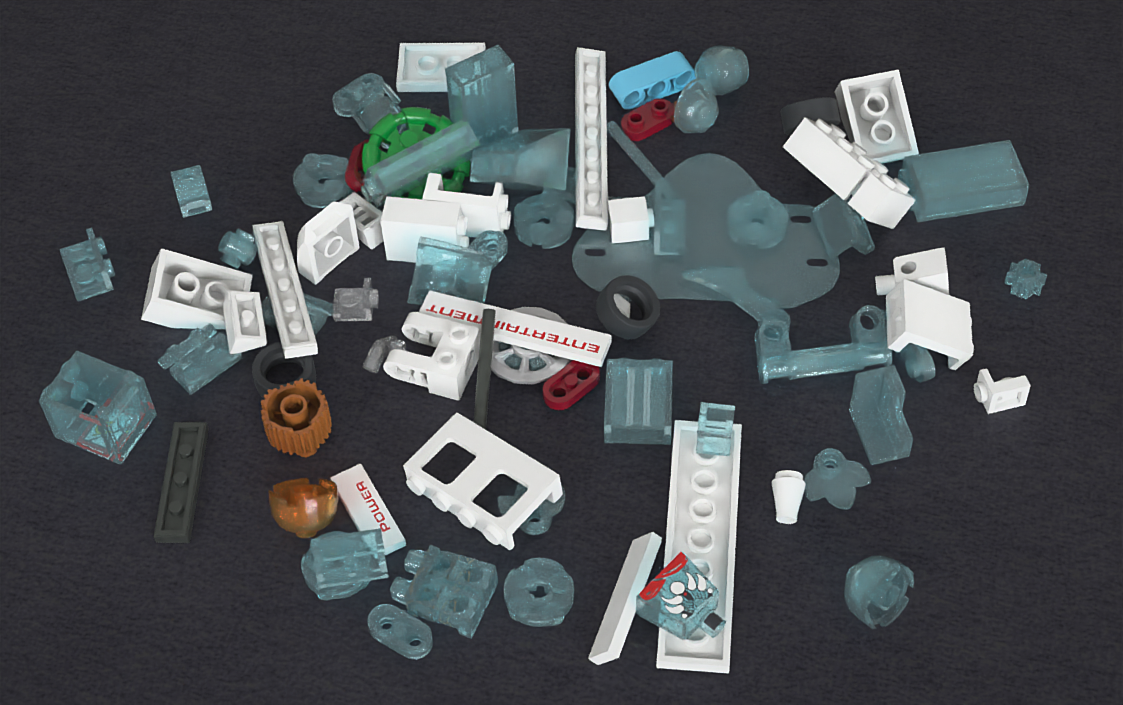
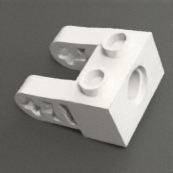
[383,312,481,401]

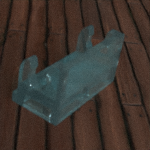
[311,528,389,589]

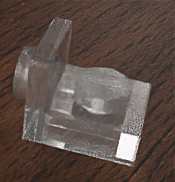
[333,278,379,321]

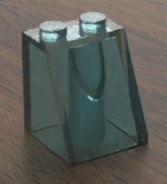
[470,128,570,190]

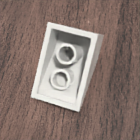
[835,70,919,164]
[141,248,252,329]

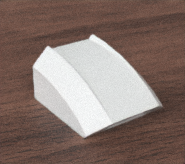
[297,202,360,285]

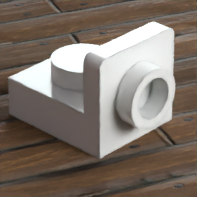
[974,368,1030,414]

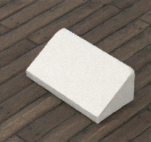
[223,290,267,354]

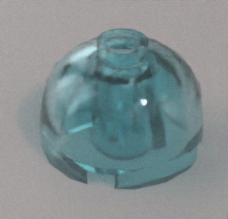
[844,555,914,629]

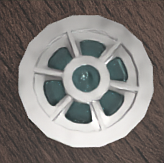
[491,307,571,384]

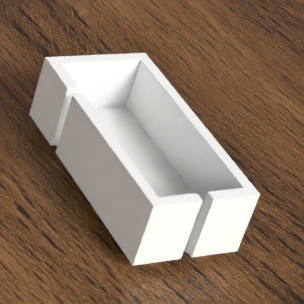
[783,118,915,229]

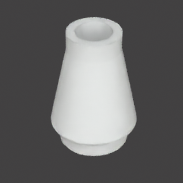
[772,470,806,524]

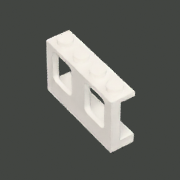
[403,413,563,550]

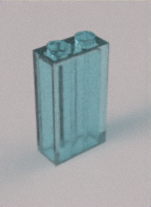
[445,45,519,161]
[361,118,481,208]
[898,140,1029,222]

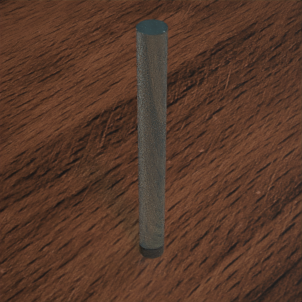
[607,121,680,204]

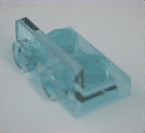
[59,227,115,302]

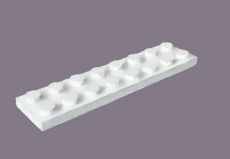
[657,420,742,673]

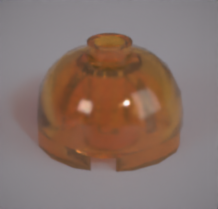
[268,478,338,538]

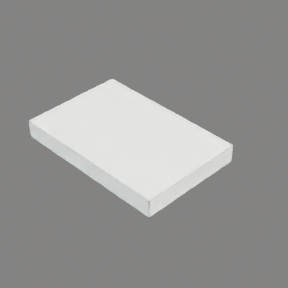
[396,43,486,92]

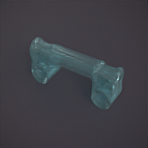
[755,305,892,384]

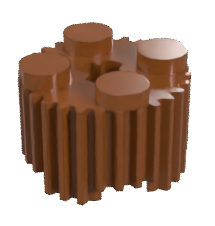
[261,378,332,457]

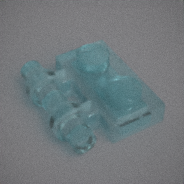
[158,323,242,395]

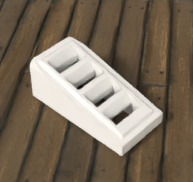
[339,192,384,249]

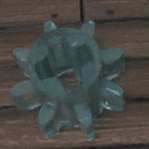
[218,228,257,269]
[1004,259,1047,299]

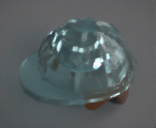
[670,77,719,133]

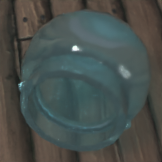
[695,45,749,95]

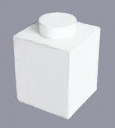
[608,196,654,244]

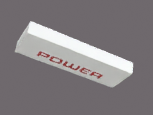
[331,464,406,560]

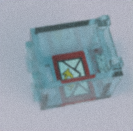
[39,350,157,465]

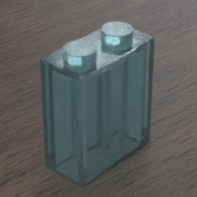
[604,358,673,445]

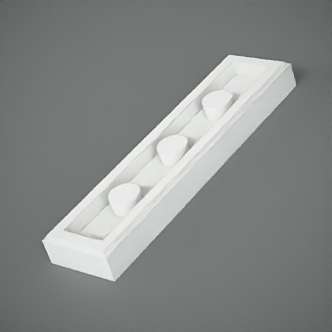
[588,532,662,665]

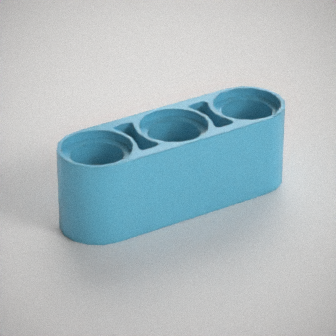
[609,51,697,110]

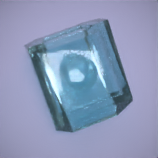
[407,236,492,305]

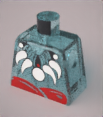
[636,552,726,640]

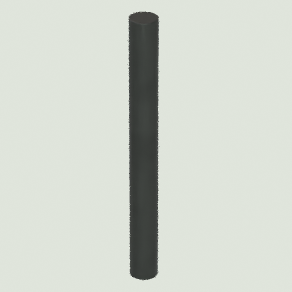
[473,308,496,430]

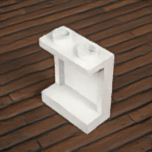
[422,173,511,241]
[886,279,974,370]

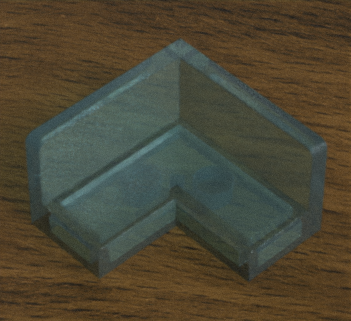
[849,365,913,465]

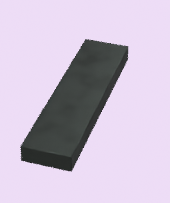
[154,422,209,543]

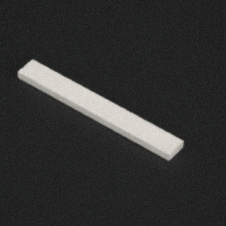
[575,47,608,231]

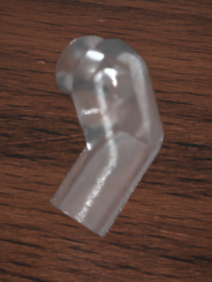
[362,336,406,373]

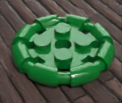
[362,107,470,203]

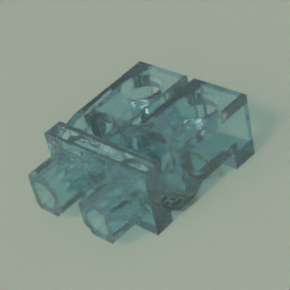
[390,545,498,639]

